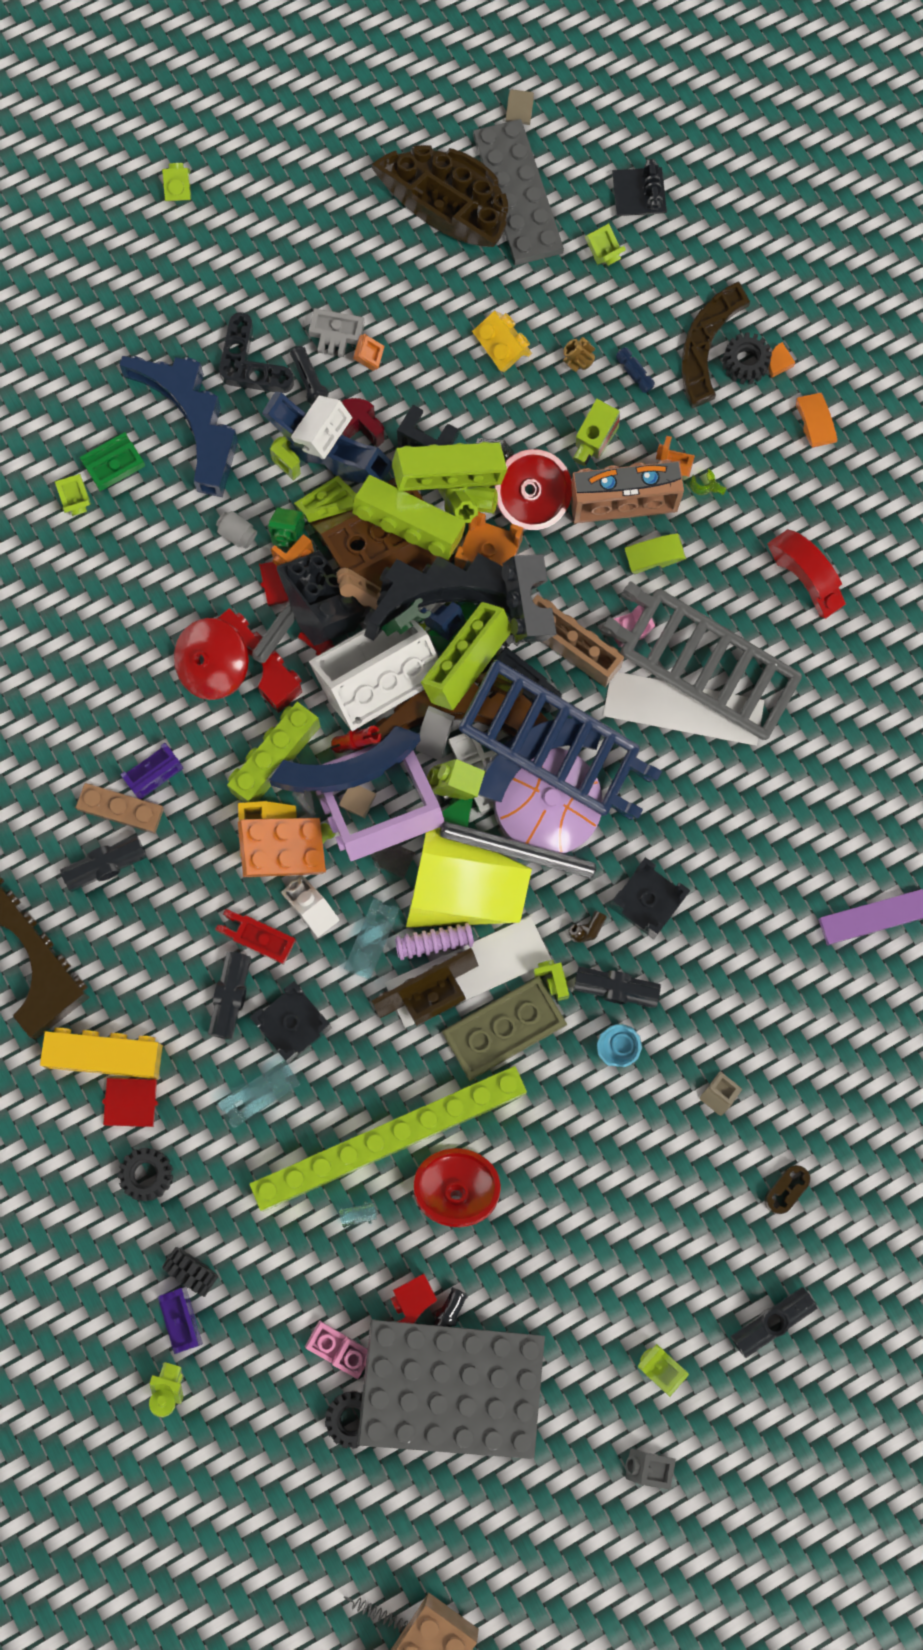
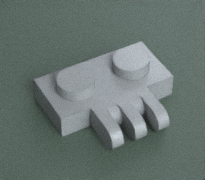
[309,308,365,357]

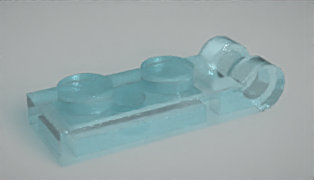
[344,898,400,980]
[218,1060,301,1128]

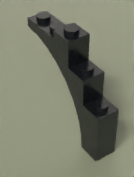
[364,553,533,641]

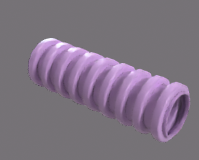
[395,923,474,960]

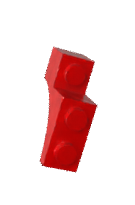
[391,1273,438,1323]

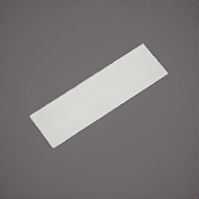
[603,672,764,746]
[384,916,551,1028]

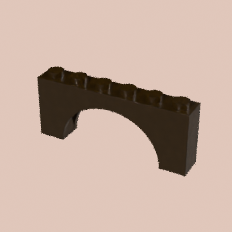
[0,876,90,1040]

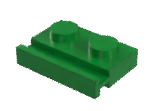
[79,432,145,491]

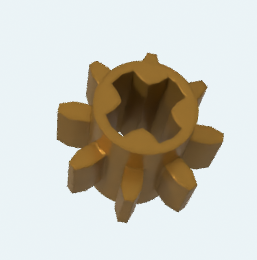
[563,337,595,372]

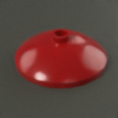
[494,449,572,530]
[174,618,249,700]
[413,1148,501,1227]

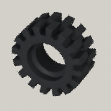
[722,333,772,385]
[118,1148,173,1201]
[162,1247,219,1297]
[325,1391,363,1449]

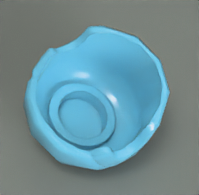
[597,1024,642,1067]

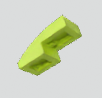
[625,533,686,575]

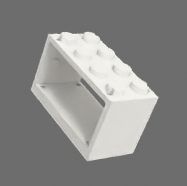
[309,620,439,731]

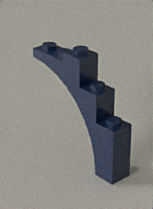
[120,356,238,498]

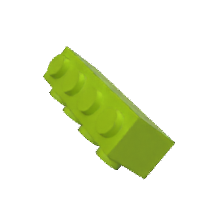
[392,442,507,491]
[352,475,466,560]
[421,602,511,710]
[227,702,321,803]

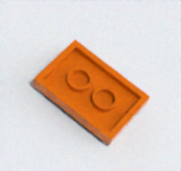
[237,818,326,877]

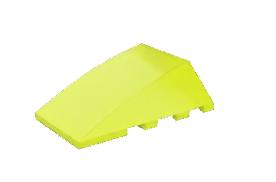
[406,827,532,927]

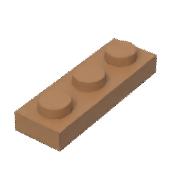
[76,783,164,834]

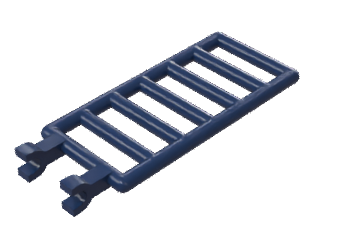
[459,660,662,820]

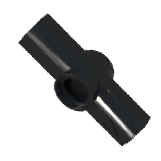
[60,835,147,892]
[208,952,251,1040]
[573,966,661,1009]
[730,1287,818,1359]

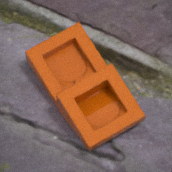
[796,393,837,448]

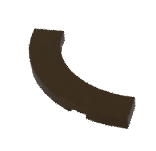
[681,281,750,409]

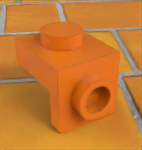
[656,436,695,477]
[271,534,314,566]

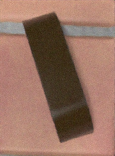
[765,1165,810,1214]

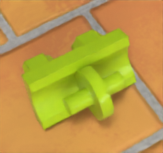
[149,1362,184,1417]

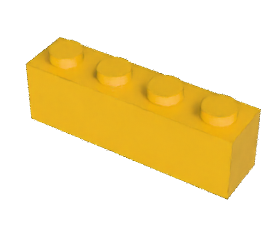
[40,1028,163,1079]

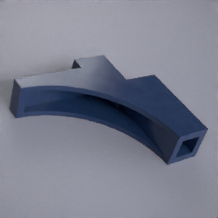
[262,392,392,483]

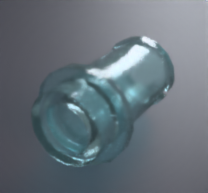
[339,1201,377,1228]

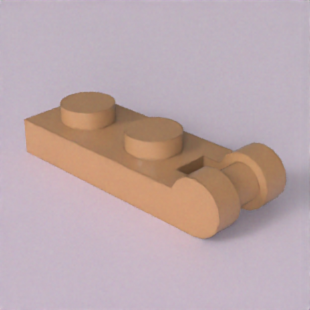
[336,568,381,610]

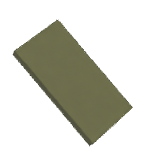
[442,976,567,1081]

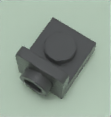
[625,1449,676,1490]

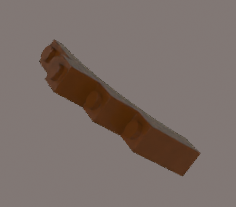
[373,683,549,743]

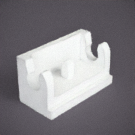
[291,395,352,459]

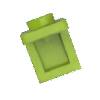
[162,163,191,201]
[584,224,626,266]
[55,474,91,516]
[638,1344,689,1397]

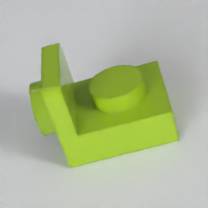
[270,436,301,481]
[533,960,569,1001]

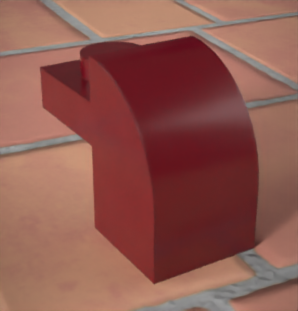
[341,398,385,447]

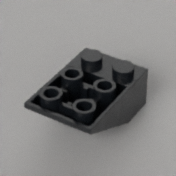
[276,551,365,646]

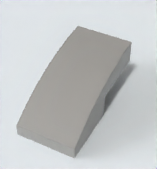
[416,706,455,761]

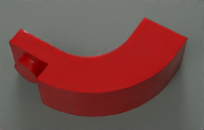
[767,529,846,619]

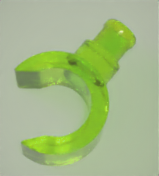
[690,469,727,495]

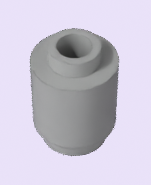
[216,511,257,549]

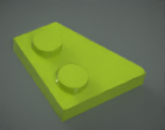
[294,476,356,522]

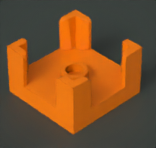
[455,512,523,569]

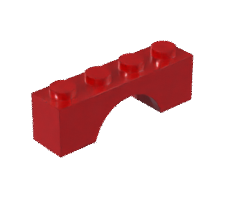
[217,608,303,713]

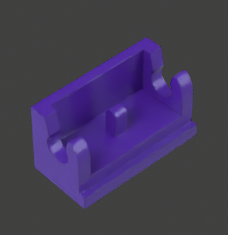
[120,743,184,799]
[158,1287,203,1354]

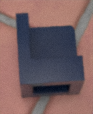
[420,602,466,641]

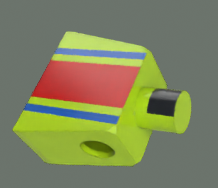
[573,399,620,466]

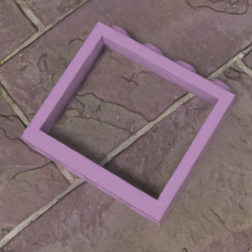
[316,743,444,861]

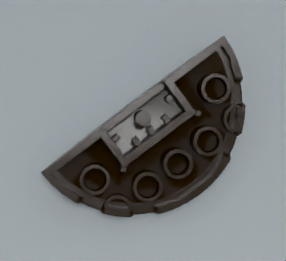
[372,145,508,247]

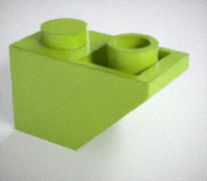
[427,759,485,800]

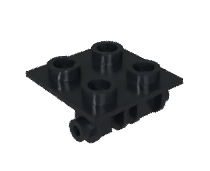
[612,159,667,216]

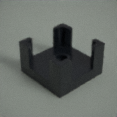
[397,405,459,448]
[609,857,691,940]
[250,981,332,1064]

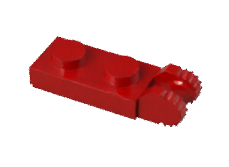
[215,909,296,965]

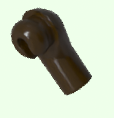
[569,911,607,943]

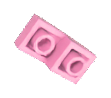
[305,1320,367,1379]

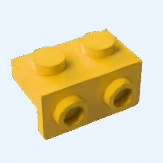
[472,310,532,372]

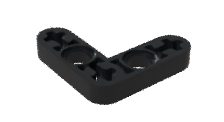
[219,312,294,393]

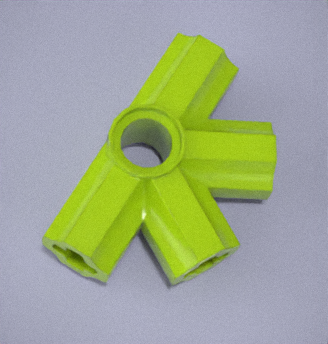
[437,485,498,523]

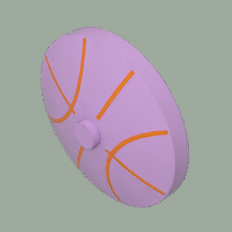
[493,748,603,854]

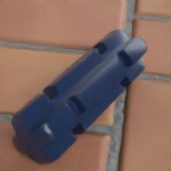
[616,347,655,393]

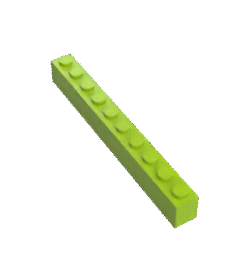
[250,1066,527,1212]

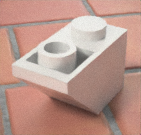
[281,875,340,937]

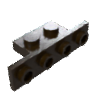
[371,948,479,1026]

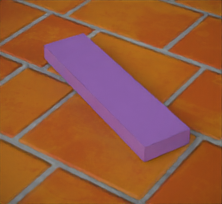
[818,889,923,946]

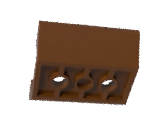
[310,478,454,609]

